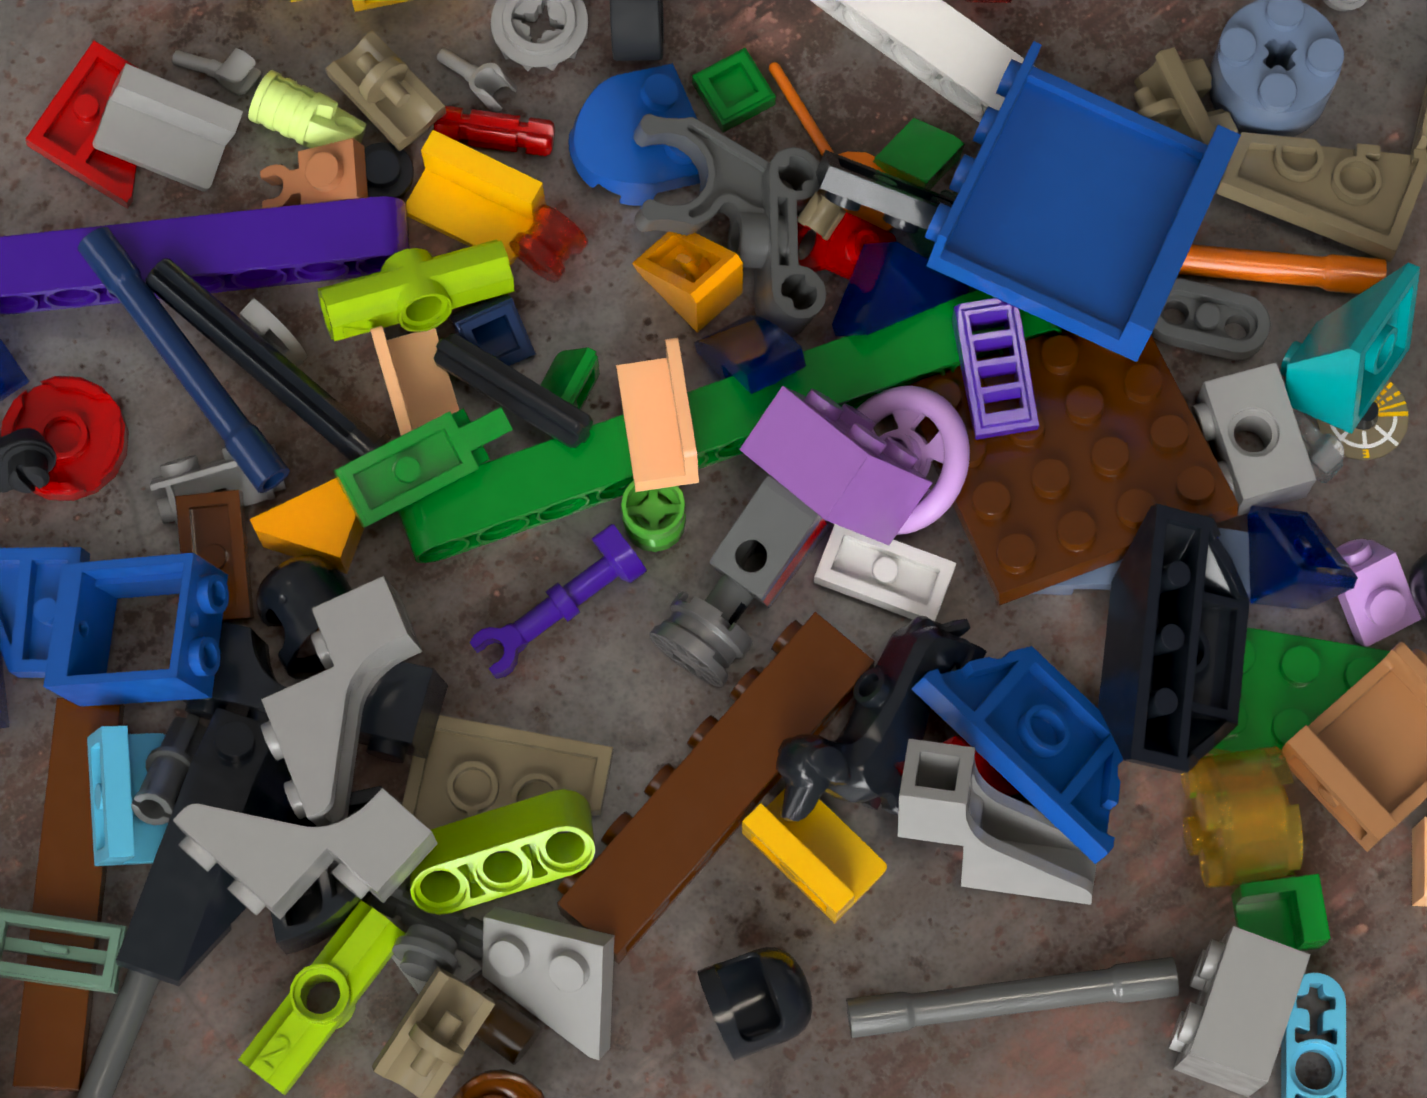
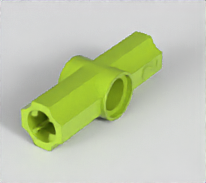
[317,240,515,342]
[238,900,406,1096]

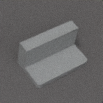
[92,63,243,192]

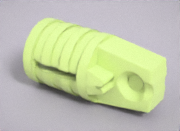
[248,70,367,148]

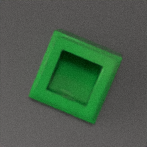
[873,118,965,190]
[540,347,600,410]

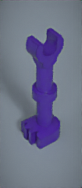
[470,524,647,679]

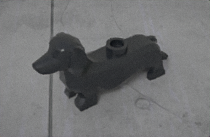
[776,616,987,821]

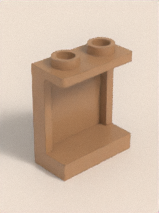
[1277,642,1427,852]

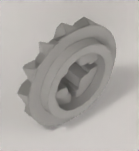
[491,0,588,71]

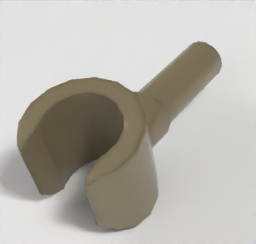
[797,188,847,241]

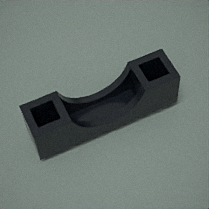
[183,621,448,763]

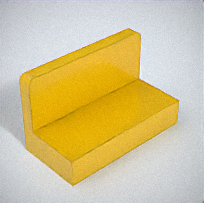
[405,130,546,265]
[742,789,887,924]

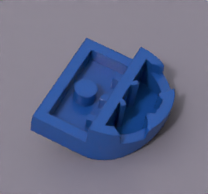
[568,63,700,206]

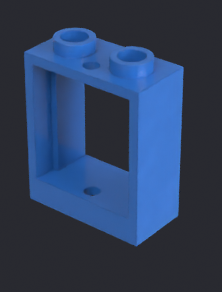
[43,553,229,707]

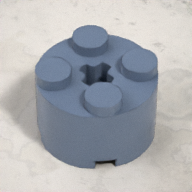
[1209,0,1344,137]

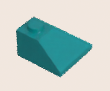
[1280,262,1420,434]

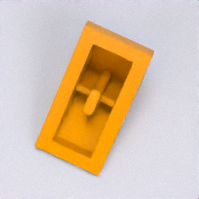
[632,232,743,333]
[250,478,364,574]

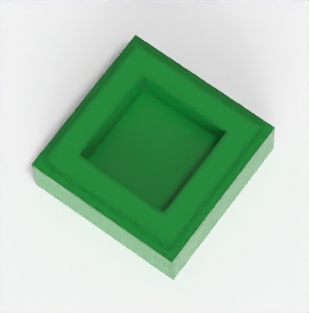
[692,48,776,133]

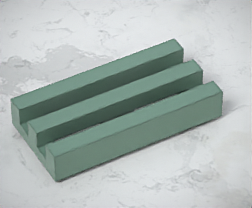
[0,908,128,994]

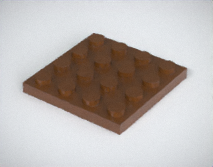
[905,328,1239,605]

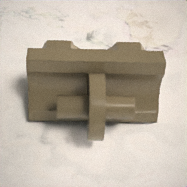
[325,30,446,151]
[1134,47,1238,145]
[372,966,495,1098]

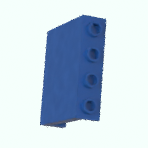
[925,41,1241,362]

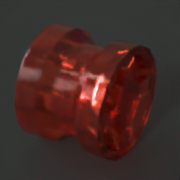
[509,204,588,283]

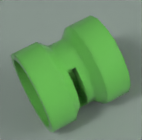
[621,481,686,552]

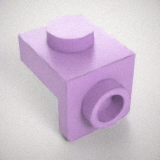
[1316,539,1421,647]

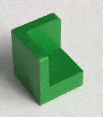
[1231,874,1331,951]

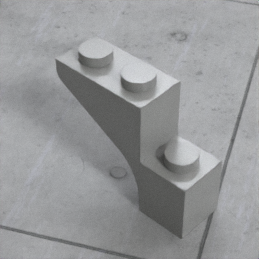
[261,576,423,827]
[898,739,1097,905]
[173,788,437,919]

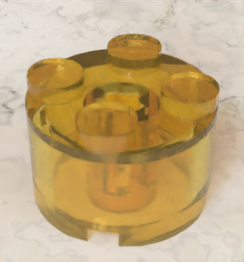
[1181,746,1303,888]

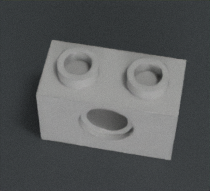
[1191,362,1316,516]

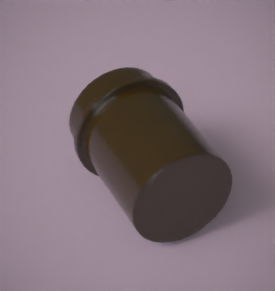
[474,988,542,1065]

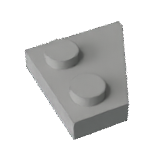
[482,906,615,1060]

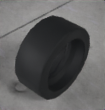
[610,0,664,61]

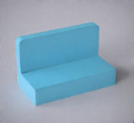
[87,726,168,866]

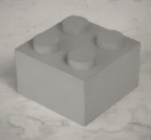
[1168,926,1311,1097]

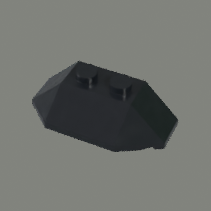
[1098,504,1250,774]

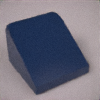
[449,294,536,366]

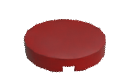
[0,376,129,501]

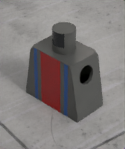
[705,475,830,626]

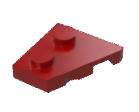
[26,40,138,209]

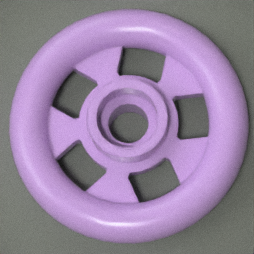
[857,386,970,535]

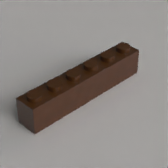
[557,612,875,964]

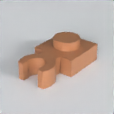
[260,138,368,209]

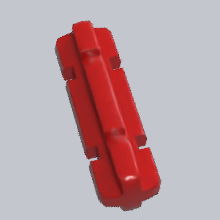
[434,105,555,156]

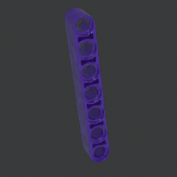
[0,196,410,314]

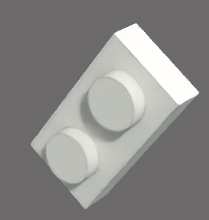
[814,524,957,621]

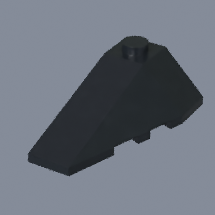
[116,707,316,986]

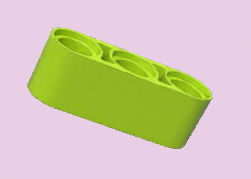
[410,789,595,915]

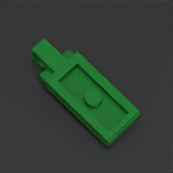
[333,407,513,528]

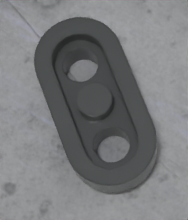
[1151,278,1271,360]

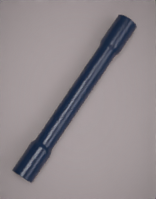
[78,227,290,493]

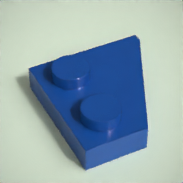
[0,547,90,678]

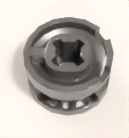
[650,592,752,687]

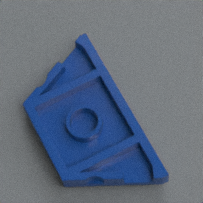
[912,646,1123,864]

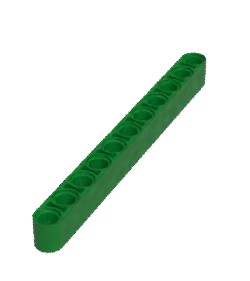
[398,290,1062,563]

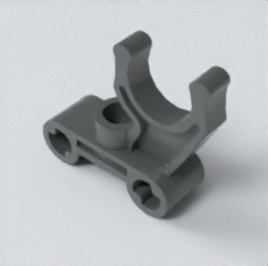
[633,114,826,339]

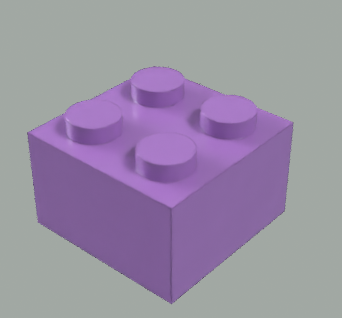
[739,386,932,545]

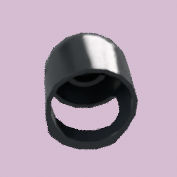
[256,555,352,679]
[697,947,813,1061]

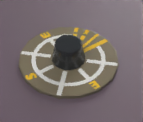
[1315,380,1409,461]

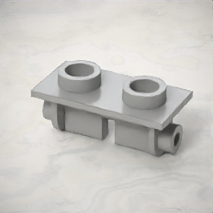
[150,444,286,526]

